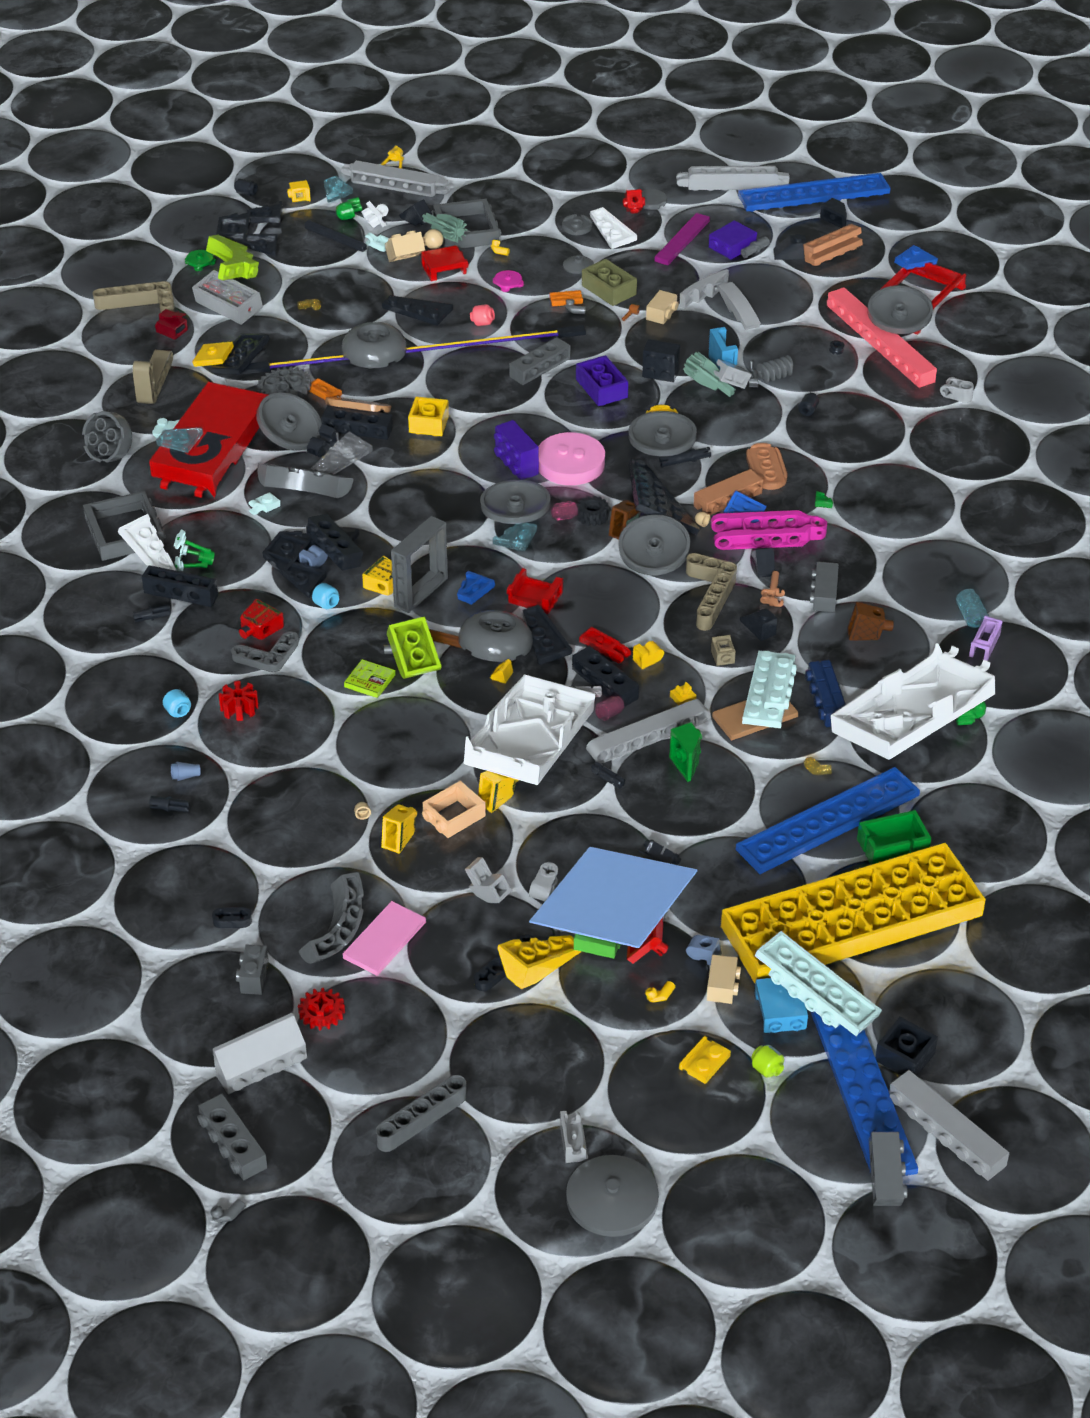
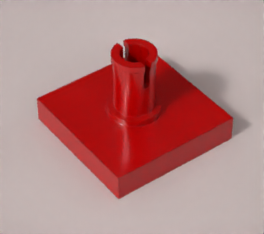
[627,917,668,964]

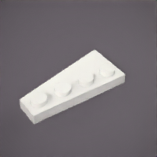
[590,207,637,249]
[118,514,177,571]

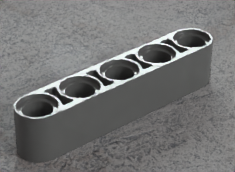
[376,1075,467,1152]

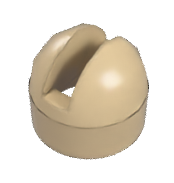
[695,512,710,527]
[354,802,371,820]

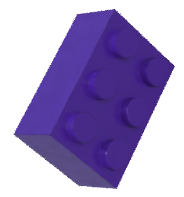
[576,355,628,406]
[494,420,539,480]

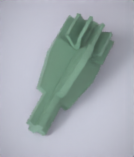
[422,213,467,243]
[683,352,736,397]

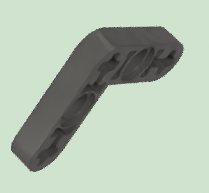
[231,631,299,672]

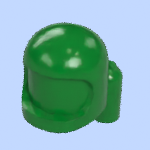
[336,197,362,220]
[956,701,986,725]

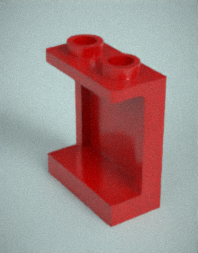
[421,245,468,282]
[507,568,563,614]

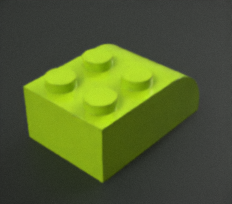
[387,616,441,679]

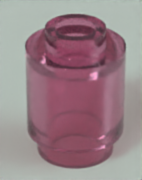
[551,501,578,521]
[595,696,624,721]

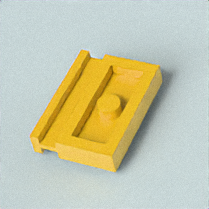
[679,1036,731,1084]

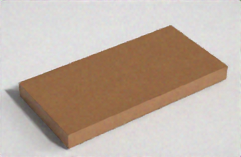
[712,700,798,741]

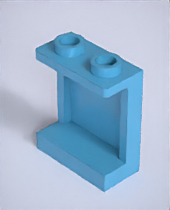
[708,327,738,370]
[755,978,808,1033]

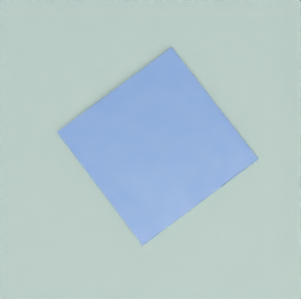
[529,847,697,948]

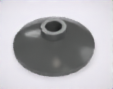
[563,255,594,274]

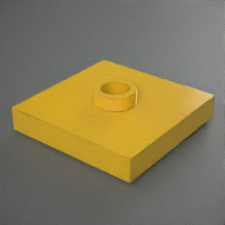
[192,342,234,367]

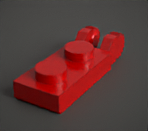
[579,627,631,664]

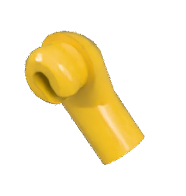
[490,240,510,256]
[645,981,675,1003]

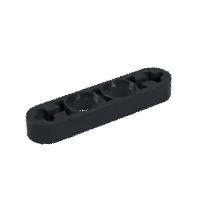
[474,934,535,991]

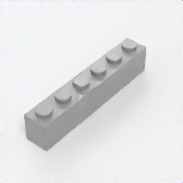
[889,1070,1009,1181]

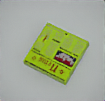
[344,660,395,698]

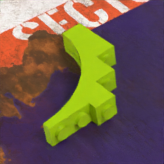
[206,235,259,280]

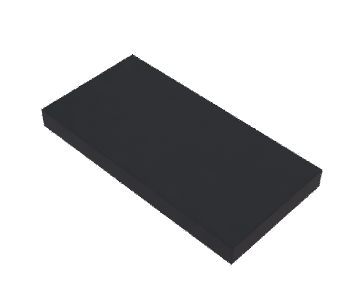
[211,333,270,375]

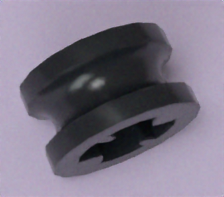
[829,340,845,355]

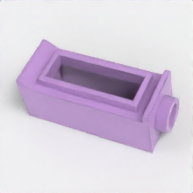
[969,616,1003,661]

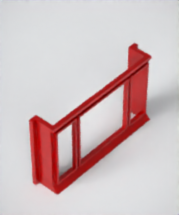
[881,263,966,335]

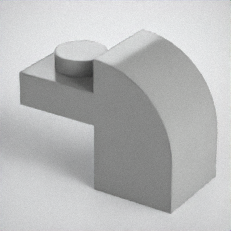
[465,857,512,903]

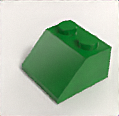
[669,722,702,782]

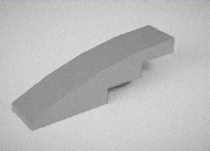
[679,269,729,309]
[717,282,761,330]

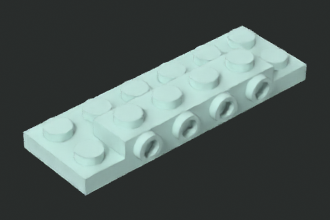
[742,651,797,728]
[755,931,882,1036]

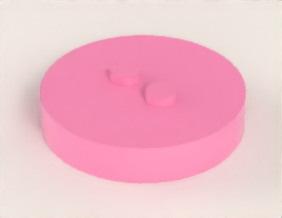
[538,432,605,485]

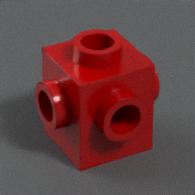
[623,189,645,214]

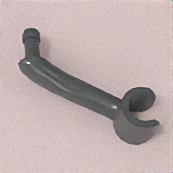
[748,360,758,388]

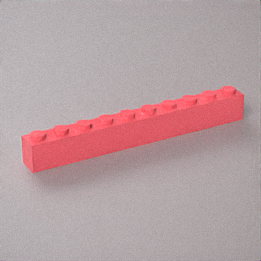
[827,288,937,388]

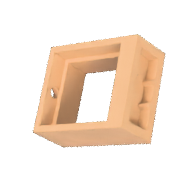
[422,781,486,838]

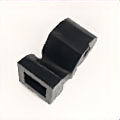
[307,424,337,457]

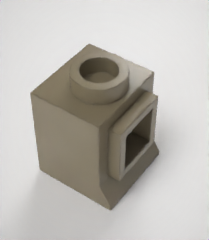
[711,635,736,666]

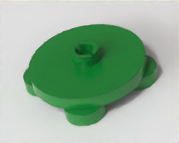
[184,250,216,271]

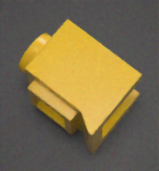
[287,180,311,202]

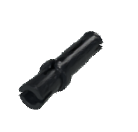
[659,447,711,468]

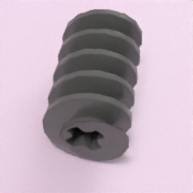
[756,355,793,383]

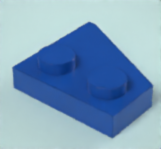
[894,245,938,270]
[721,490,767,523]
[457,571,495,605]

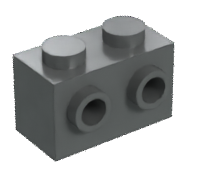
[236,944,269,995]

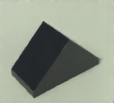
[751,548,775,578]

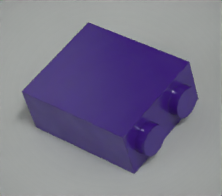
[709,220,757,259]

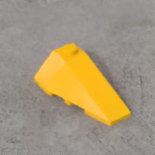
[498,935,582,989]

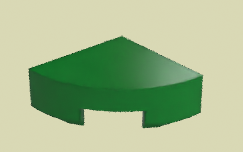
[815,491,833,508]

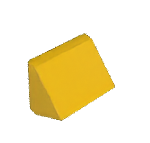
[490,659,513,684]

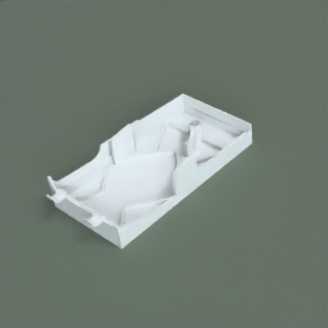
[464,674,595,785]

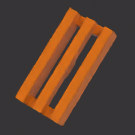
[549,290,583,306]
[309,378,342,400]

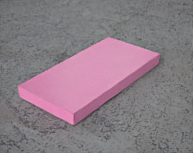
[343,901,426,976]

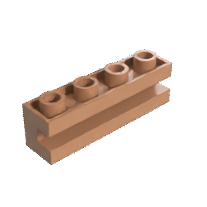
[803,224,863,266]
[694,469,763,515]

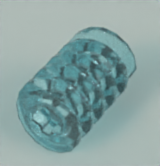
[956,589,989,628]

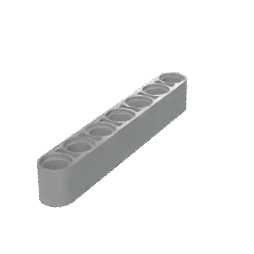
[586,699,711,764]

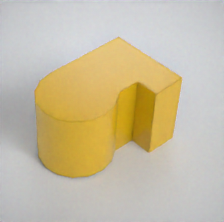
[633,641,664,669]

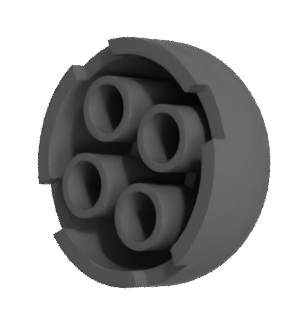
[82,411,132,462]

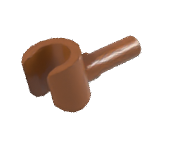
[622,304,640,321]

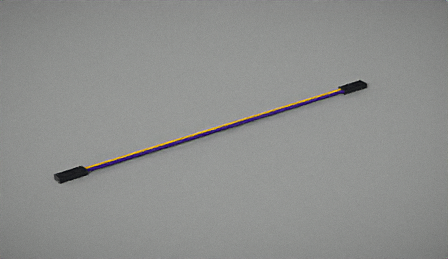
[241,325,586,374]

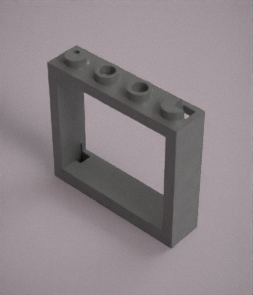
[433,198,501,249]
[83,491,166,561]
[391,516,448,613]

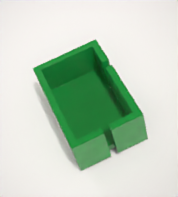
[857,810,931,865]

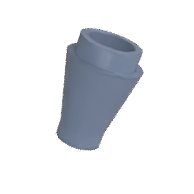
[171,762,200,781]

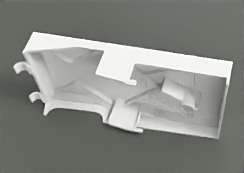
[831,643,995,760]

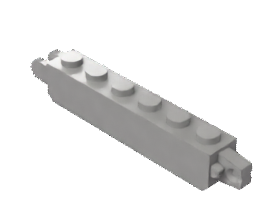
[342,160,449,197]
[676,166,789,191]

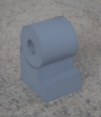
[299,545,328,568]
[686,935,722,965]

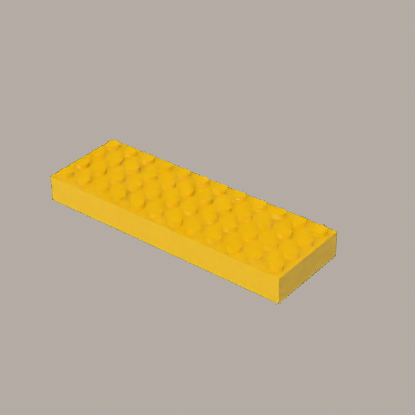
[721,843,985,983]

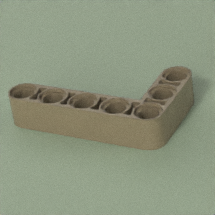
[93,281,175,313]
[133,350,173,404]
[686,553,737,631]

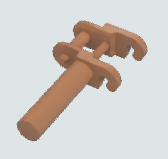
[760,571,785,607]

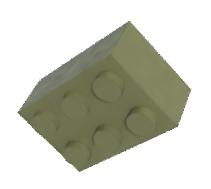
[582,259,637,306]

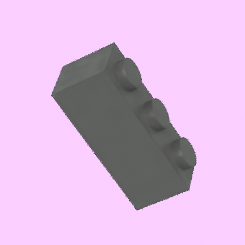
[810,562,839,613]
[868,1132,907,1206]

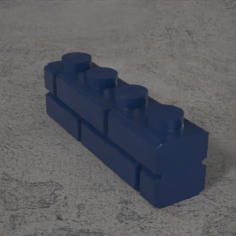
[805,660,846,727]

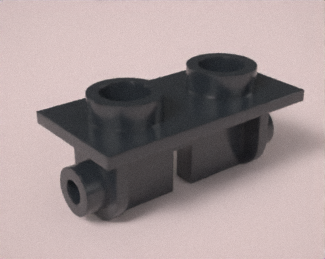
[638,839,681,865]

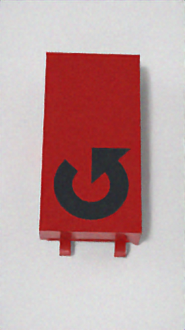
[149,382,268,498]

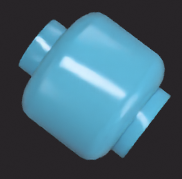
[312,583,339,610]
[163,689,191,718]

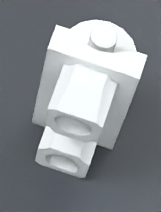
[362,201,388,228]

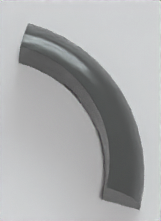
[258,463,353,498]
[299,872,364,964]

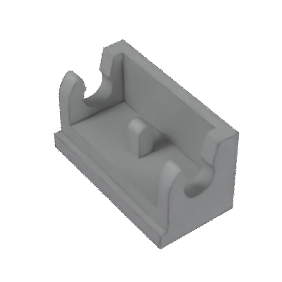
[714,359,752,389]
[560,1111,588,1163]

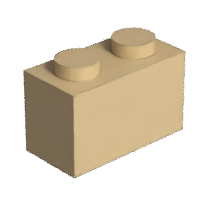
[646,290,679,324]
[707,955,741,1004]

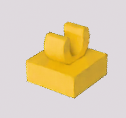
[670,682,697,705]

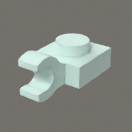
[365,233,389,252]
[249,492,280,515]

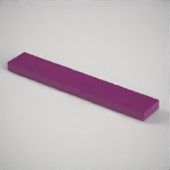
[655,213,710,265]

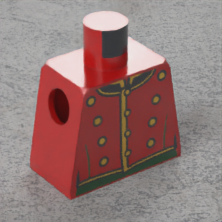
[239,599,284,640]

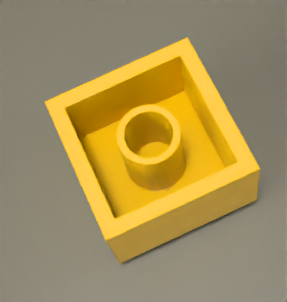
[408,397,449,436]

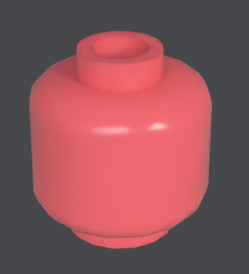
[470,304,495,326]

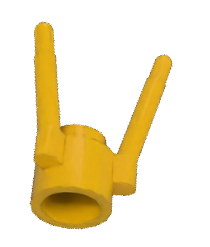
[381,145,404,169]

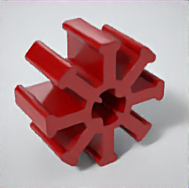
[219,681,259,721]

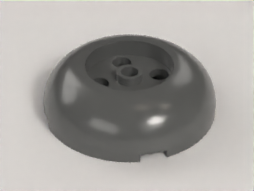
[342,322,407,368]
[458,610,533,662]

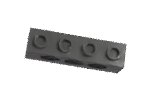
[509,337,570,385]
[197,1094,267,1181]

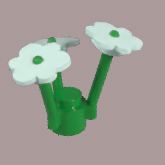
[174,529,215,572]

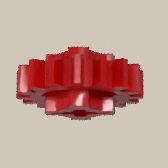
[298,988,345,1030]

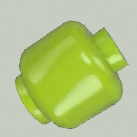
[751,1045,784,1078]

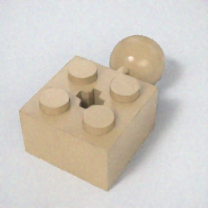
[384,229,444,262]

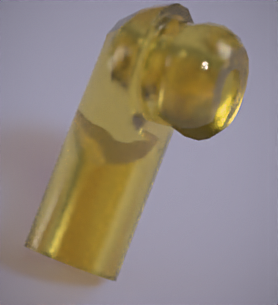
[297,299,321,310]
[804,757,832,775]

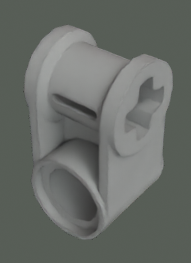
[940,377,974,403]
[529,862,558,901]

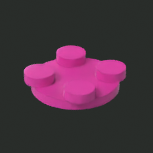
[493,270,524,292]

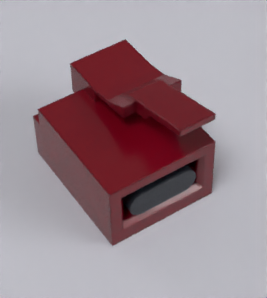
[155,309,188,340]

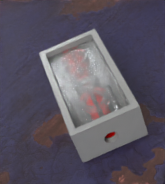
[192,270,263,325]

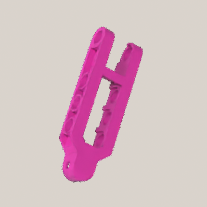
[711,510,827,550]

